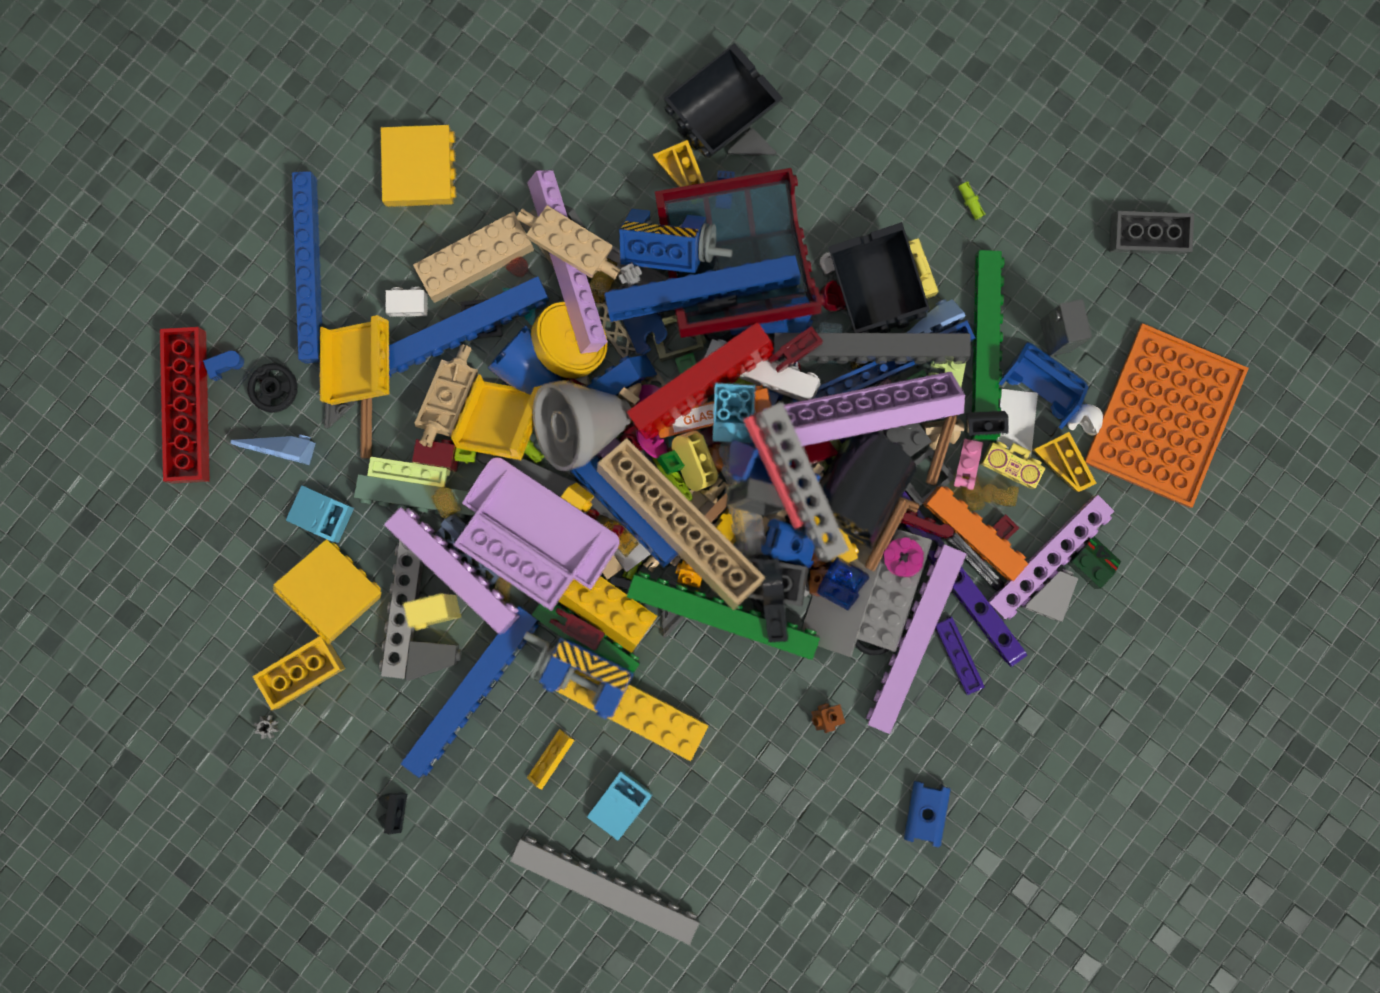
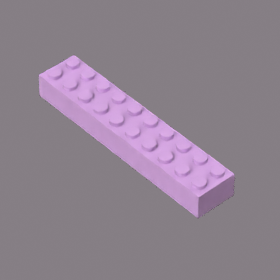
[763,372,965,450]

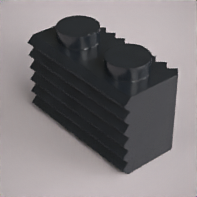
[966,411,1009,436]

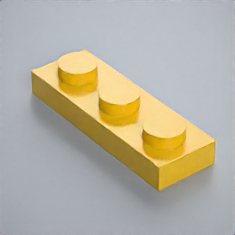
[527,729,574,790]

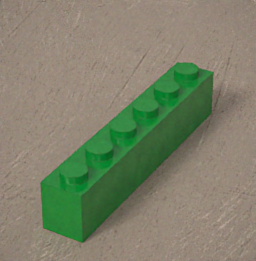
[532,602,640,672]

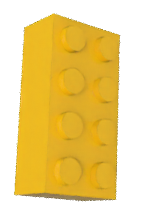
[252,636,346,710]

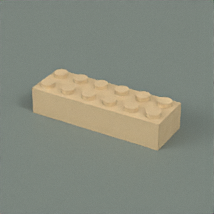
[413,212,534,303]

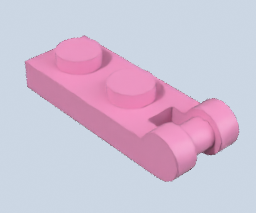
[954,439,983,490]

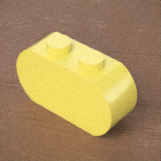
[672,431,718,491]

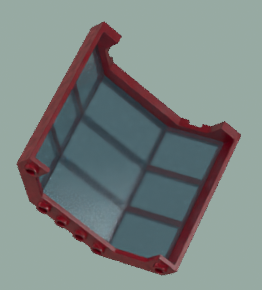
[654,168,824,338]

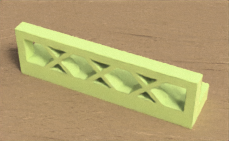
[367,457,451,488]

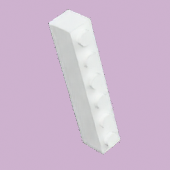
[704,339,820,401]

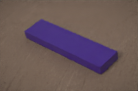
[935,616,985,695]

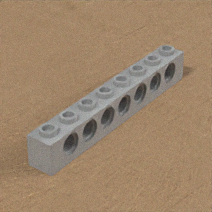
[755,403,849,561]
[379,540,424,679]

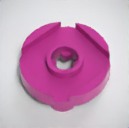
[884,537,924,577]

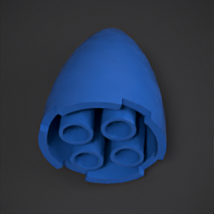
[487,325,563,395]

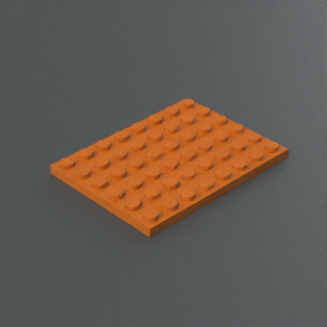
[1084,323,1249,508]

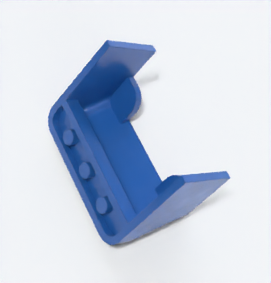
[999,343,1088,429]
[729,439,820,505]

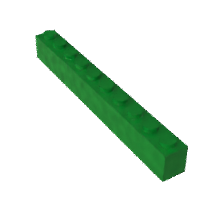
[971,250,1005,442]
[627,571,820,660]

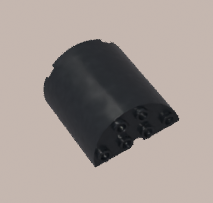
[664,43,783,158]
[828,222,930,333]
[807,432,916,549]

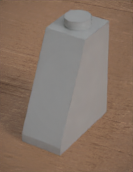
[1022,569,1078,622]

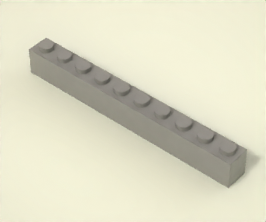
[510,836,699,945]

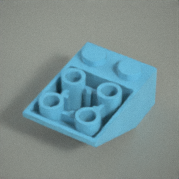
[713,383,755,443]
[286,485,354,543]
[587,770,653,840]

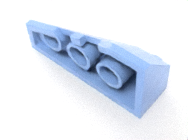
[907,299,966,333]
[230,434,316,465]

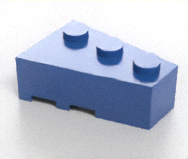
[587,355,657,397]

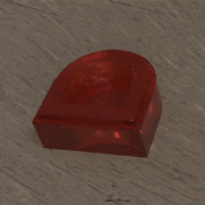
[506,256,528,277]

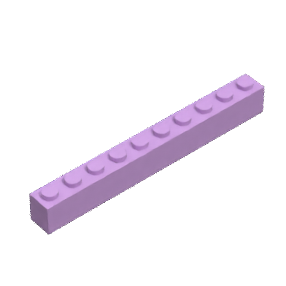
[527,170,607,354]
[866,544,966,734]

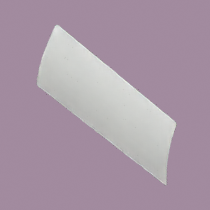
[996,389,1038,460]

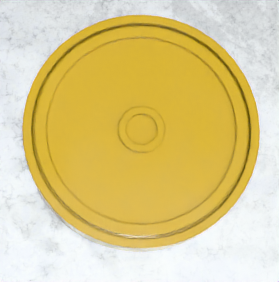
[531,302,607,379]

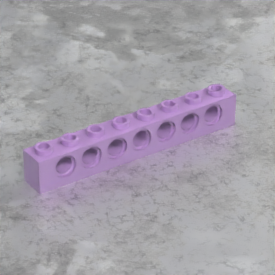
[988,495,1114,620]

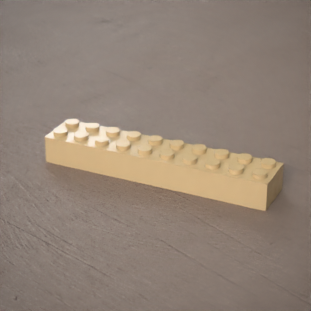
[597,438,765,610]

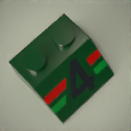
[1067,536,1121,589]

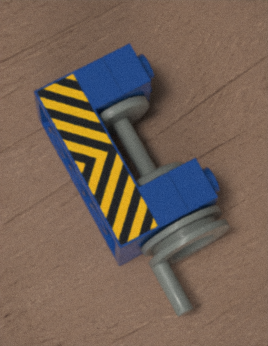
[619,209,733,273]
[524,632,635,719]

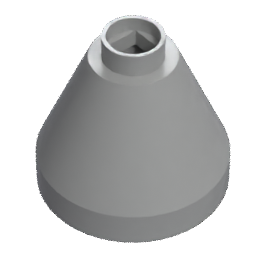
[533,381,632,471]

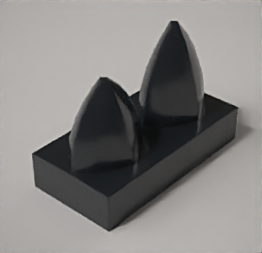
[378,792,408,834]

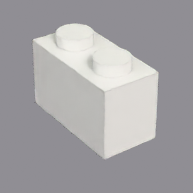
[386,287,427,317]

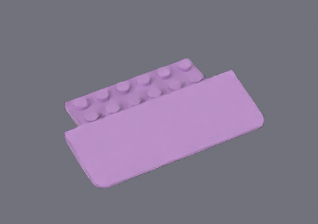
[454,458,619,611]

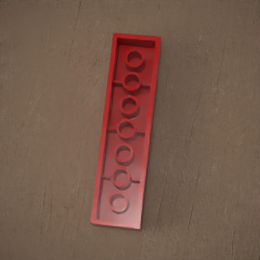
[627,322,774,440]
[160,327,210,484]

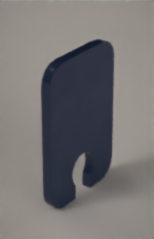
[623,313,667,355]

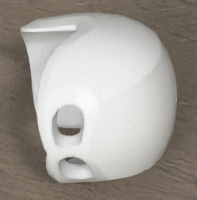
[1068,404,1103,435]

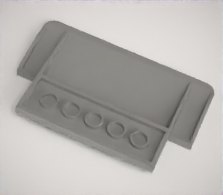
[802,529,932,657]

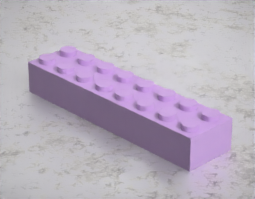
[384,508,520,634]

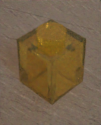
[431,487,462,518]

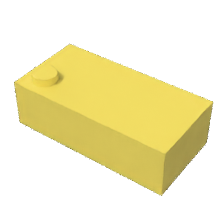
[403,594,461,630]

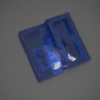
[817,557,870,610]

